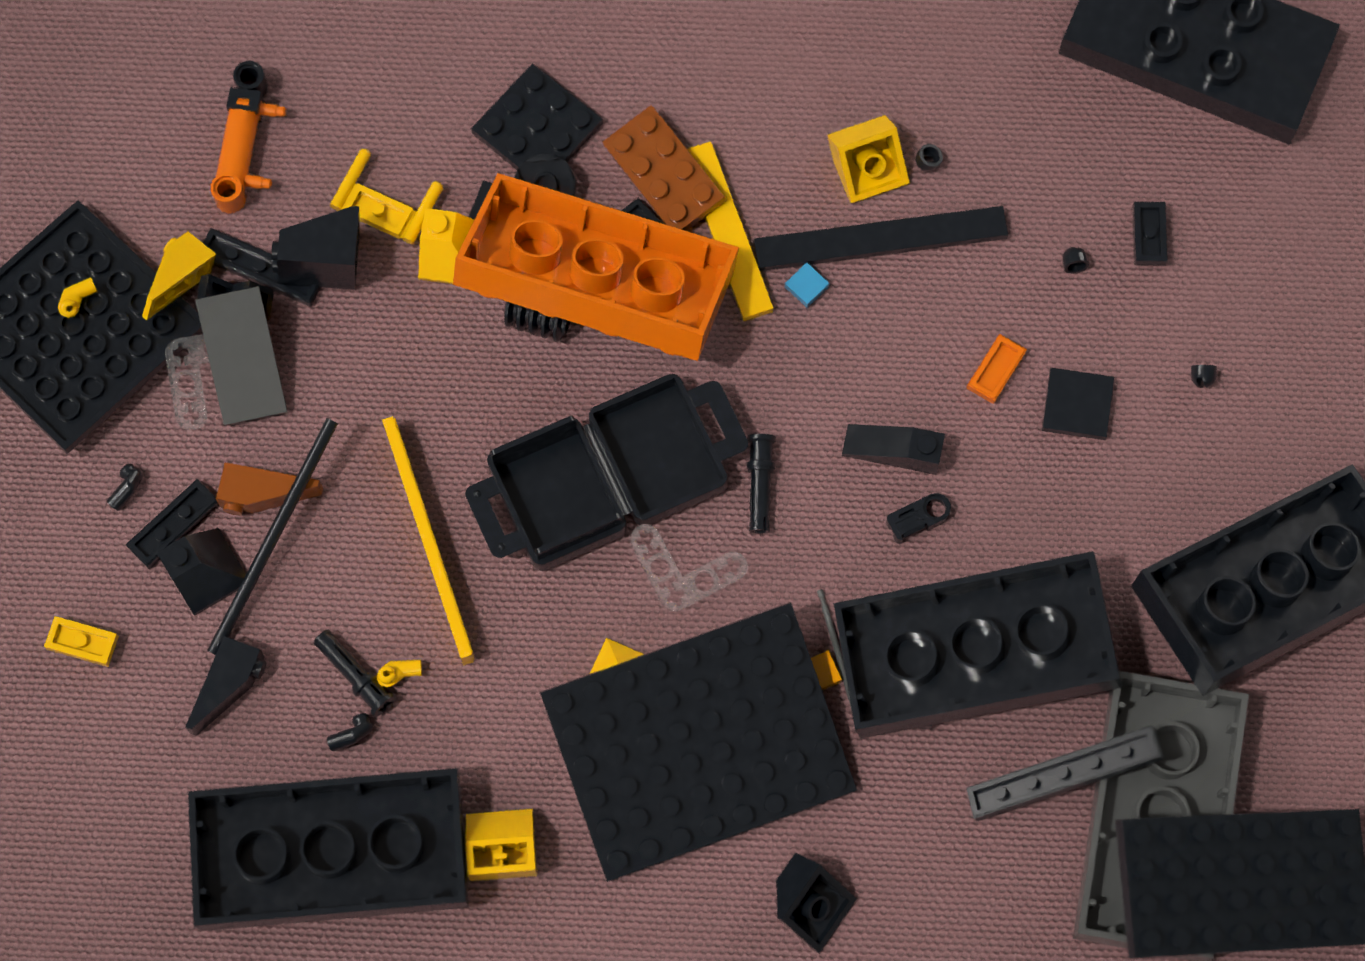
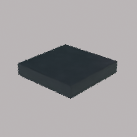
[1042,367,1114,440]

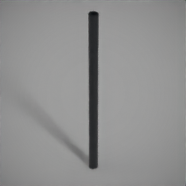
[207,418,338,655]

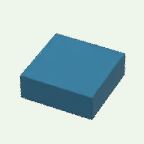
[784,263,829,308]

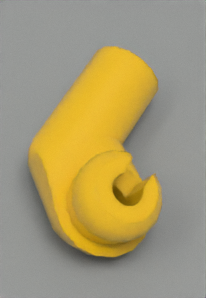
[58,277,97,318]
[377,660,422,687]

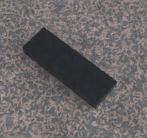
[126,479,219,569]

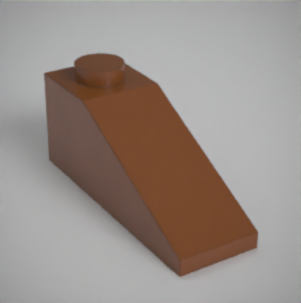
[216,462,323,516]

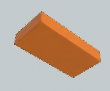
[966,334,1027,404]

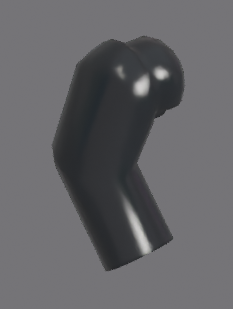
[107,463,142,511]
[327,713,373,752]

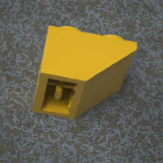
[466,809,537,881]

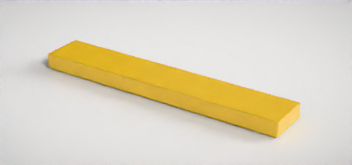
[687,141,774,322]

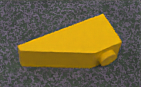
[142,231,216,320]

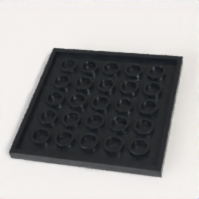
[0,200,202,454]

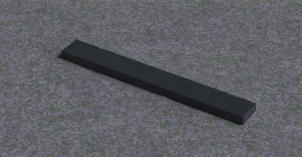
[754,206,1008,271]

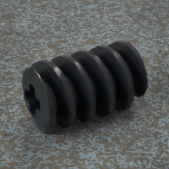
[504,301,571,342]

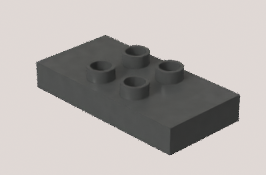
[1073,671,1249,961]

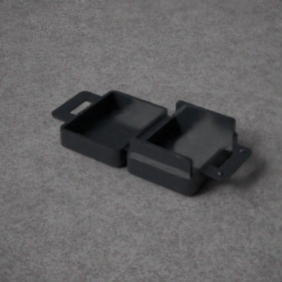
[465,374,748,571]

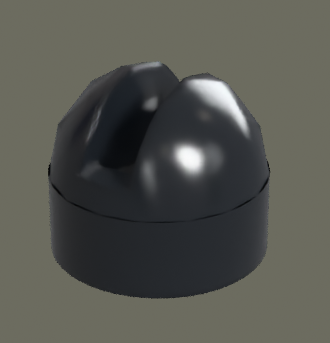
[915,144,943,172]
[1062,247,1089,274]
[1191,365,1217,388]

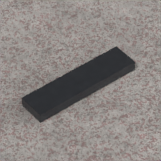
[203,228,321,307]

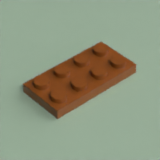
[602,104,726,231]

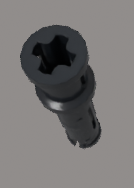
[746,434,776,534]
[313,629,396,717]

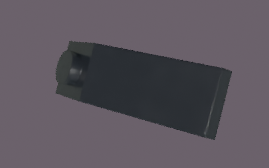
[842,424,945,475]
[185,636,266,736]

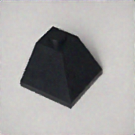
[156,528,246,616]
[776,853,857,953]

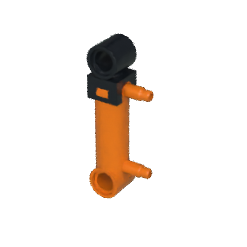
[211,61,286,213]

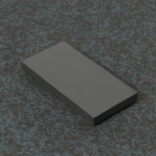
[195,286,287,425]

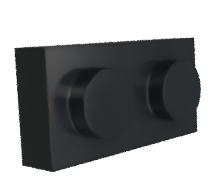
[1132,202,1168,266]

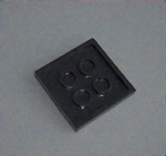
[471,63,603,170]

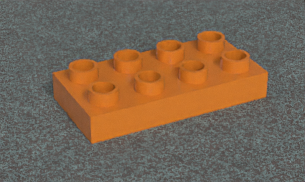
[453,173,739,361]

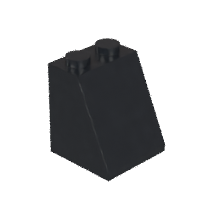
[271,206,360,290]

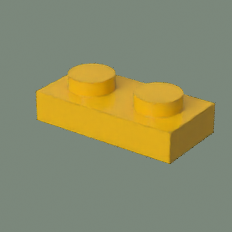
[44,616,119,667]

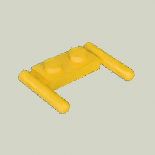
[330,149,443,244]

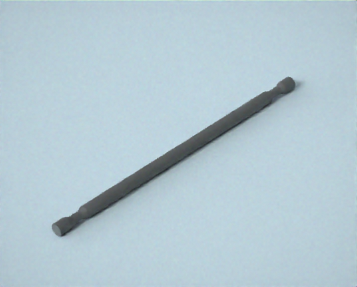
[817,589,865,740]

